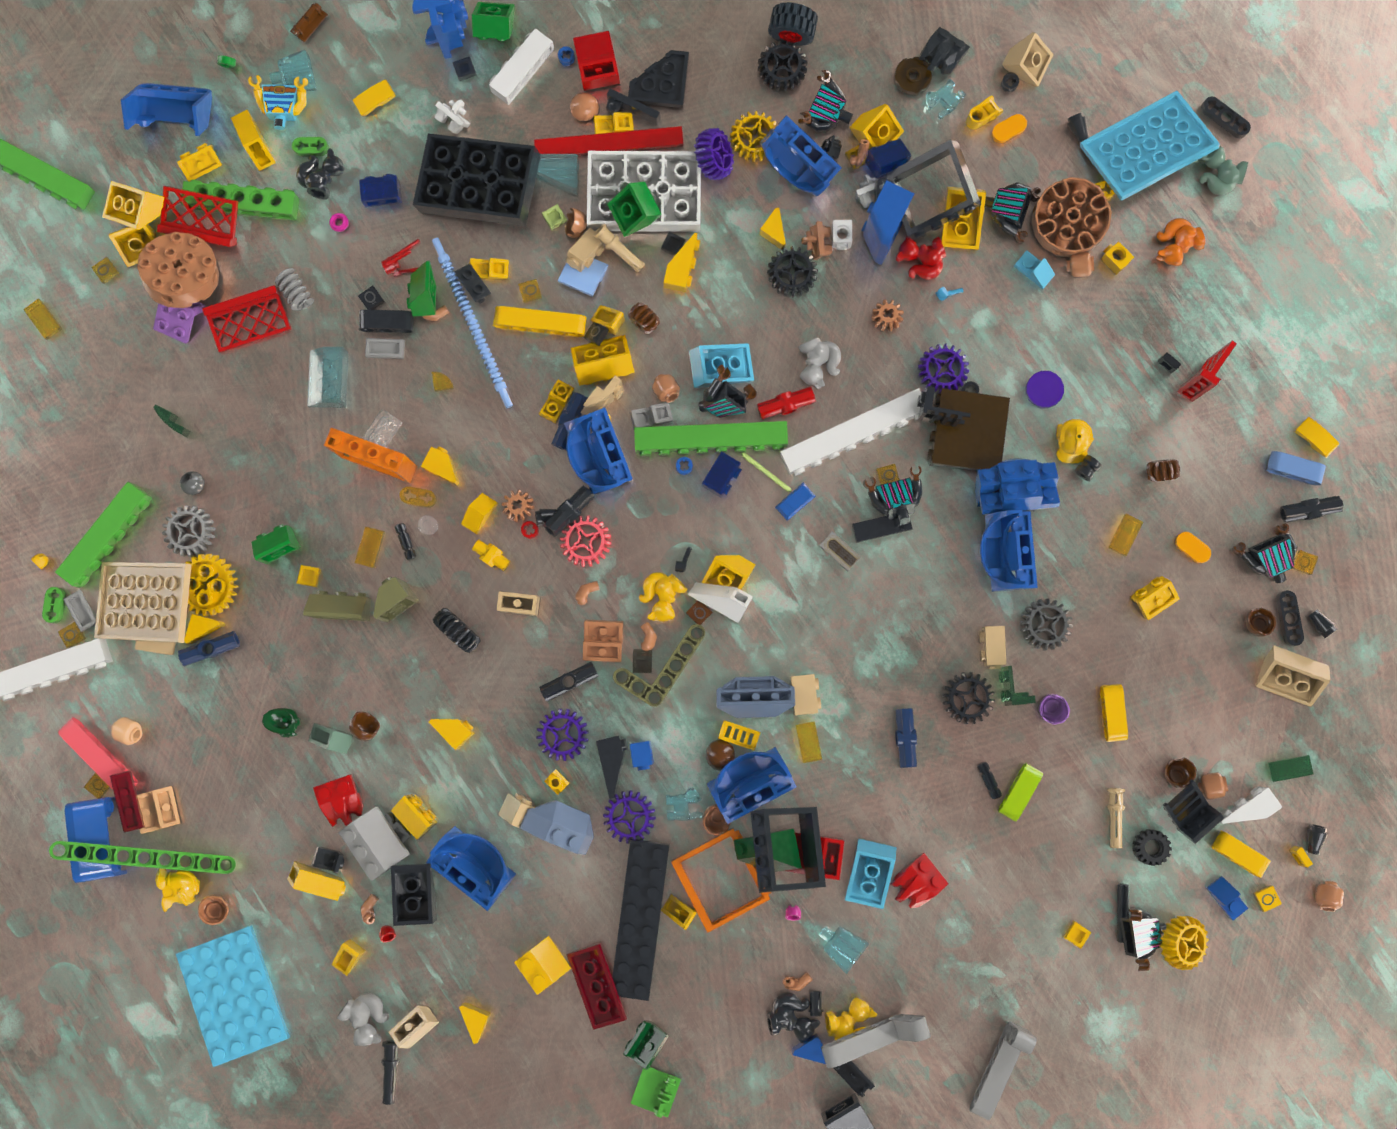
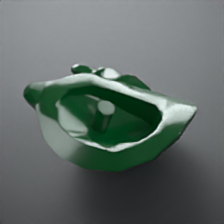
[262,708,301,738]

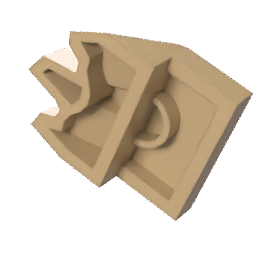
[581,375,624,415]

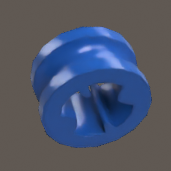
[558,46,575,66]
[676,457,693,475]

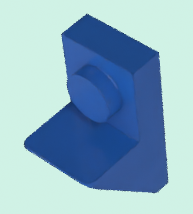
[1206,876,1248,920]

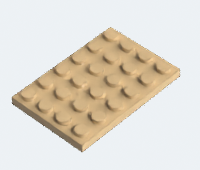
[94,562,192,643]

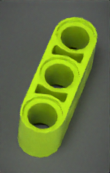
[998,763,1043,822]

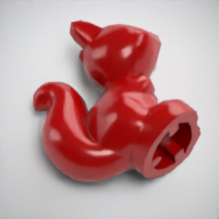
[896,236,946,280]

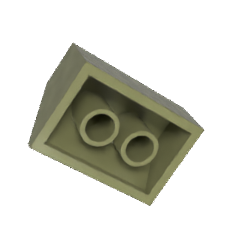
[373,577,419,623]
[303,591,371,621]

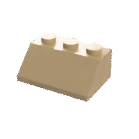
[1256,645,1330,707]

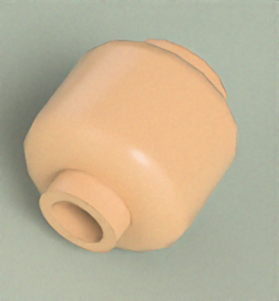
[111,717,142,745]

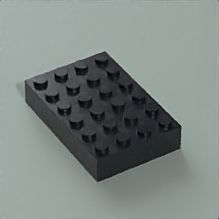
[413,133,541,226]

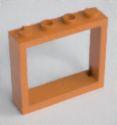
[324,428,417,484]
[671,828,771,933]

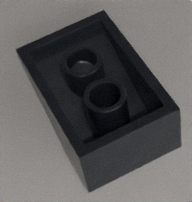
[596,735,628,799]
[391,863,437,926]

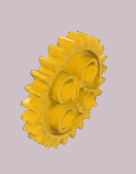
[185,554,238,616]

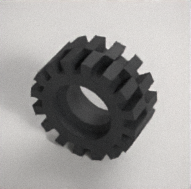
[1132,829,1172,866]

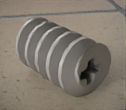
[275,268,314,311]

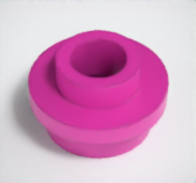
[329,213,349,232]

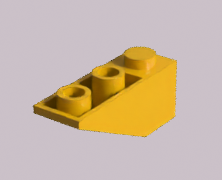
[663,233,700,292]

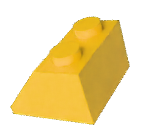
[514,936,571,995]

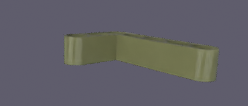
[613,624,705,707]

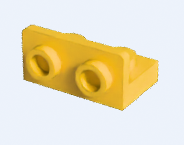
[177,143,222,182]
[1130,576,1180,620]

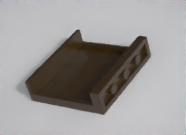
[927,388,1010,471]

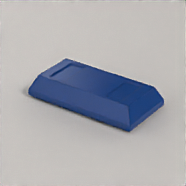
[775,482,816,521]

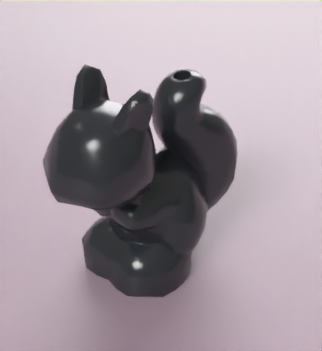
[296,148,345,200]
[767,992,820,1043]

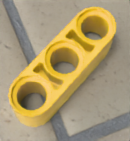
[1100,684,1128,742]
[1211,830,1271,878]

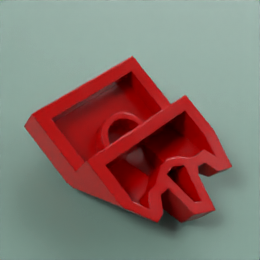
[313,774,364,827]
[890,853,949,908]

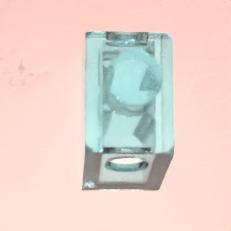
[269,50,317,91]
[819,926,869,974]

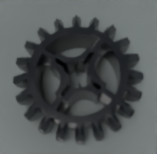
[758,40,808,92]
[767,246,818,298]
[433,608,481,653]
[942,672,995,724]

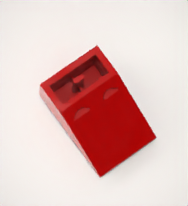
[573,31,620,91]
[786,832,845,880]

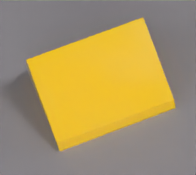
[109,224,157,268]

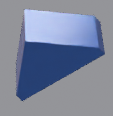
[792,1033,826,1064]

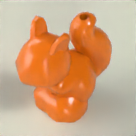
[1156,218,1206,266]

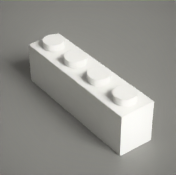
[489,28,554,105]

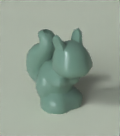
[1198,146,1248,196]

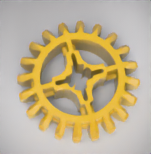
[730,110,777,162]
[1160,915,1209,970]

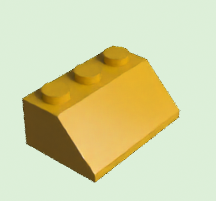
[102,181,164,230]
[571,335,635,386]

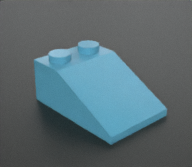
[689,343,754,388]
[845,838,897,909]

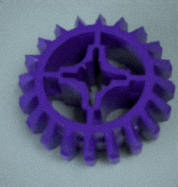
[694,128,734,180]
[918,343,969,394]
[536,709,589,761]
[603,790,656,844]

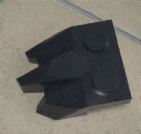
[919,27,970,75]

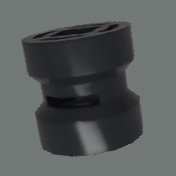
[1075,455,1102,482]

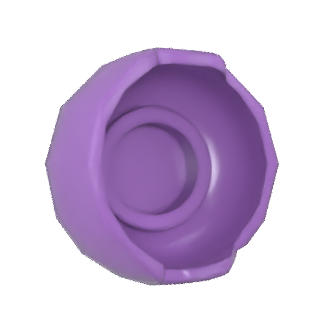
[1038,694,1070,725]

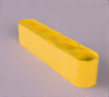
[493,306,587,337]

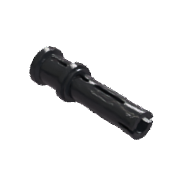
[381,1040,399,1105]

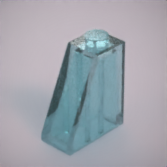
[536,154,579,197]

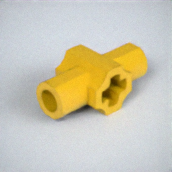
[472,539,510,571]
[544,769,570,795]

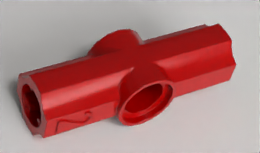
[757,386,816,420]

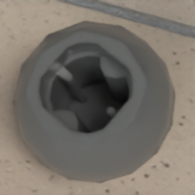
[179,471,205,495]

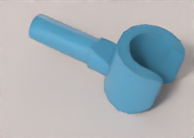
[936,287,963,301]

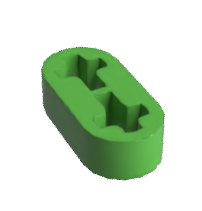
[292,137,329,157]
[42,587,66,623]

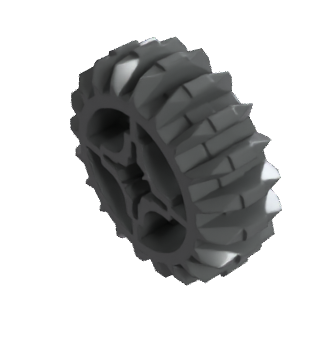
[1020,598,1073,651]

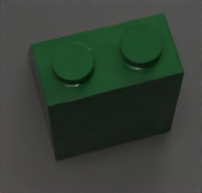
[733,828,802,872]

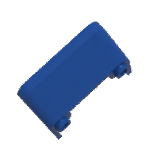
[121,83,212,136]
[861,180,915,265]
[64,797,127,883]

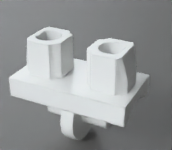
[434,100,471,134]
[855,174,884,208]

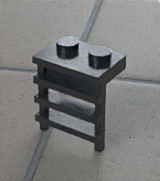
[917,386,971,427]
[1163,779,1224,844]

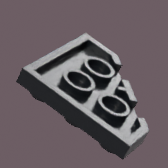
[628,50,689,108]

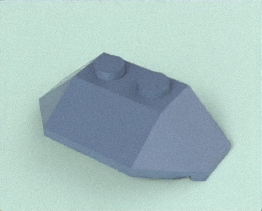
[717,676,795,718]
[519,800,594,855]

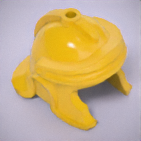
[1056,419,1094,464]
[156,868,200,912]

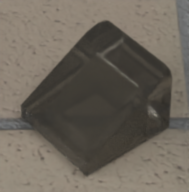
[633,649,652,673]

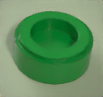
[216,55,236,69]

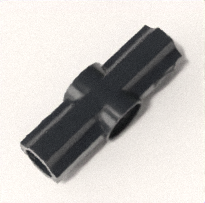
[543,485,594,537]
[1280,496,1344,523]
[539,661,599,702]

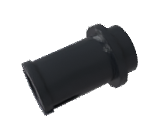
[808,991,824,1016]

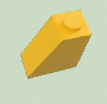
[231,110,276,171]
[287,861,346,901]

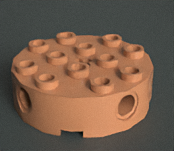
[1031,177,1112,257]
[137,232,219,308]

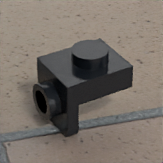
[311,846,344,874]

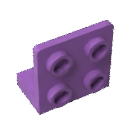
[153,302,205,344]

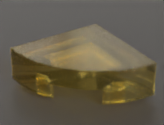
[432,372,454,392]

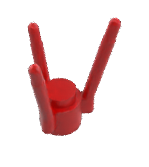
[381,239,420,277]

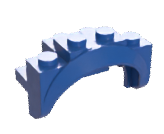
[412,0,469,59]
[760,115,842,197]
[564,408,633,494]
[975,458,1060,515]
[980,510,1038,592]
[706,747,797,824]
[426,826,516,911]

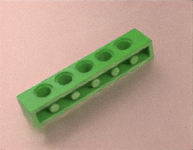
[180,180,299,220]

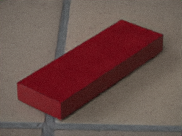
[110,770,145,833]

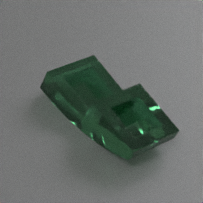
[153,404,191,438]
[1268,755,1314,782]

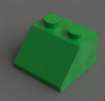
[472,2,515,41]
[607,182,662,237]
[407,261,437,316]
[251,524,301,564]

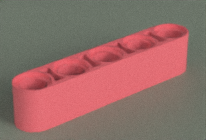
[58,717,138,790]

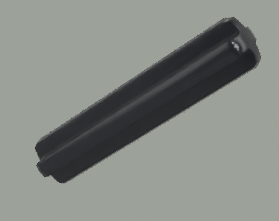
[1117,884,1129,943]

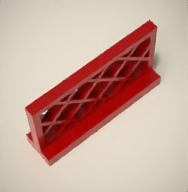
[157,186,239,247]
[202,285,292,353]
[1177,340,1237,402]

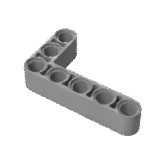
[821,1014,931,1068]
[969,1021,1037,1120]

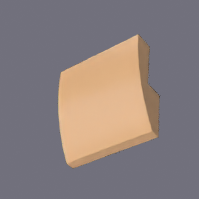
[137,786,181,834]

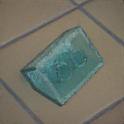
[307,347,348,408]

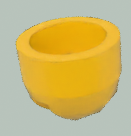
[31,553,49,570]

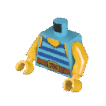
[248,75,308,130]

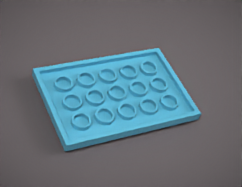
[1080,91,1220,201]
[176,925,290,1067]

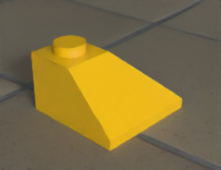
[849,104,904,158]
[702,555,756,590]

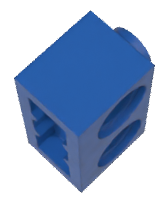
[630,741,654,771]

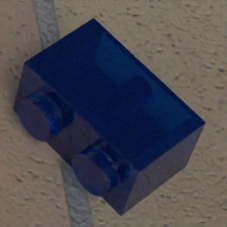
[865,139,912,179]
[359,174,402,208]
[702,451,742,498]

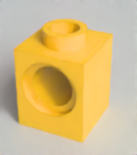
[1101,241,1134,275]

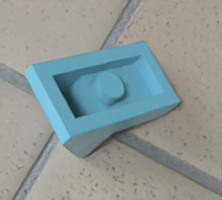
[1014,250,1055,289]

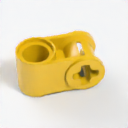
[966,96,1003,130]

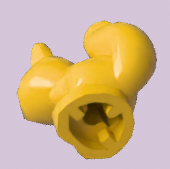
[639,572,688,622]
[825,998,877,1040]

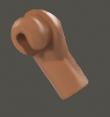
[575,581,600,605]
[783,972,813,991]

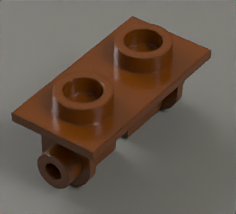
[290,3,328,43]

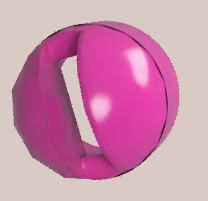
[785,905,801,921]

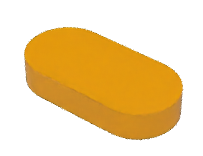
[992,114,1027,143]
[1175,532,1211,563]

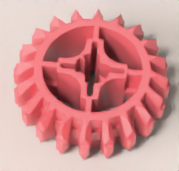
[560,515,612,567]

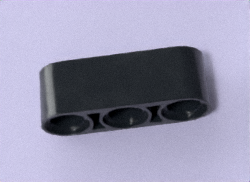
[359,310,414,333]

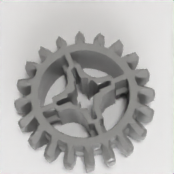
[162,505,216,557]

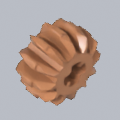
[872,299,904,332]
[501,489,534,522]

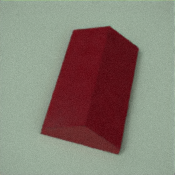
[567,943,627,1030]

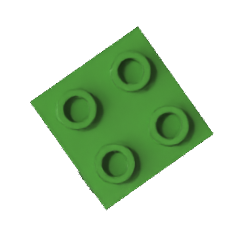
[631,1067,681,1118]

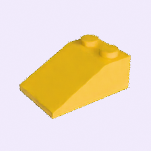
[941,187,986,250]

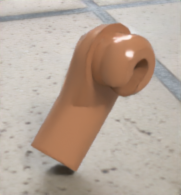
[850,139,870,167]
[422,305,449,321]
[640,622,657,651]
[360,894,379,925]

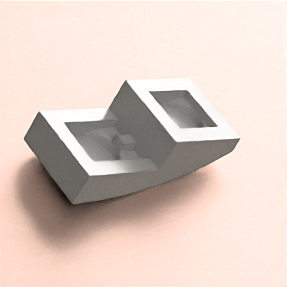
[629,403,673,429]

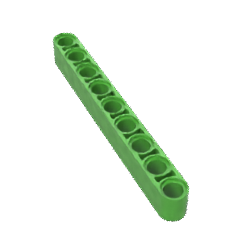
[49,841,236,874]

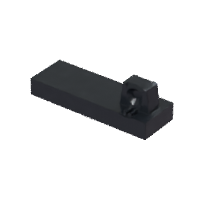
[606,88,661,125]
[852,516,913,543]

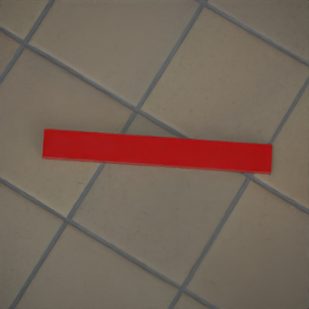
[534,126,684,159]

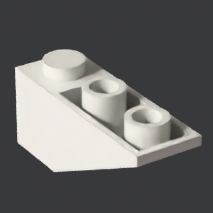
[688,582,753,623]
[1219,786,1282,824]

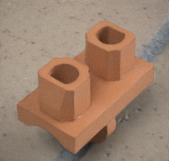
[801,221,833,260]

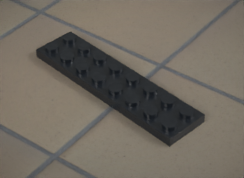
[612,839,670,1001]

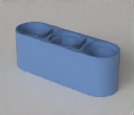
[1266,451,1326,486]

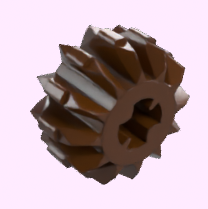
[628,302,660,334]
[1146,459,1180,482]

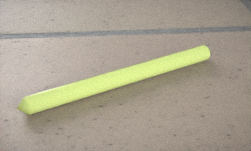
[741,453,792,492]

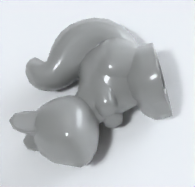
[798,338,841,389]
[337,993,389,1046]

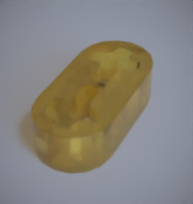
[400,487,437,508]

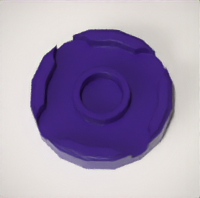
[1026,371,1064,409]

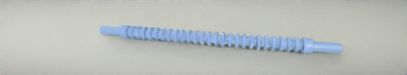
[432,237,513,409]

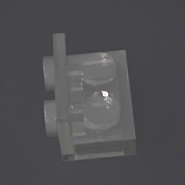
[362,409,402,447]

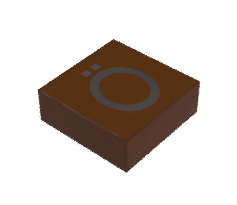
[686,600,713,625]

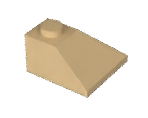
[1002,32,1054,87]

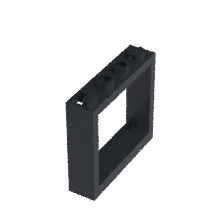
[886,139,981,239]
[750,807,826,893]

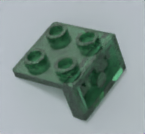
[999,666,1036,706]

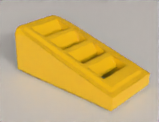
[718,720,760,751]

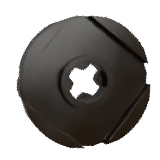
[894,57,932,96]

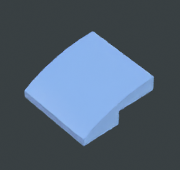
[558,259,608,297]

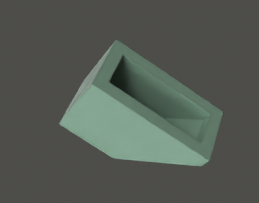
[308,723,353,754]

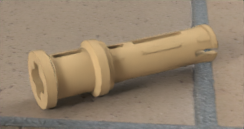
[593,223,644,272]
[1107,788,1125,848]

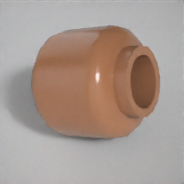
[1067,252,1094,278]
[652,374,680,403]
[1198,772,1229,800]
[1315,881,1344,912]

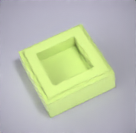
[542,204,567,231]

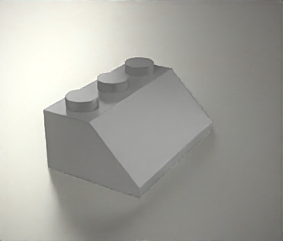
[338,806,410,881]

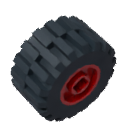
[768,2,818,46]

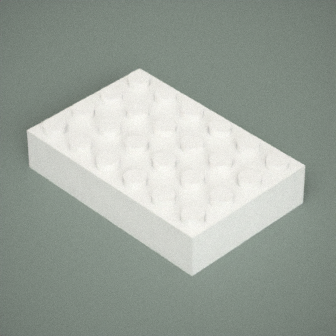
[587,151,701,232]

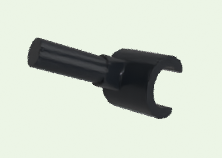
[675,547,692,572]

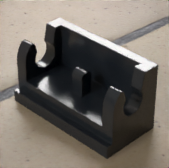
[833,1060,875,1097]

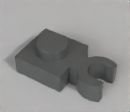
[385,812,412,844]

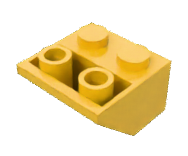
[391,794,438,840]

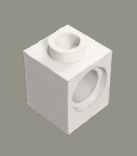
[832,220,852,250]

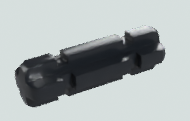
[395,523,416,560]
[977,762,1002,799]

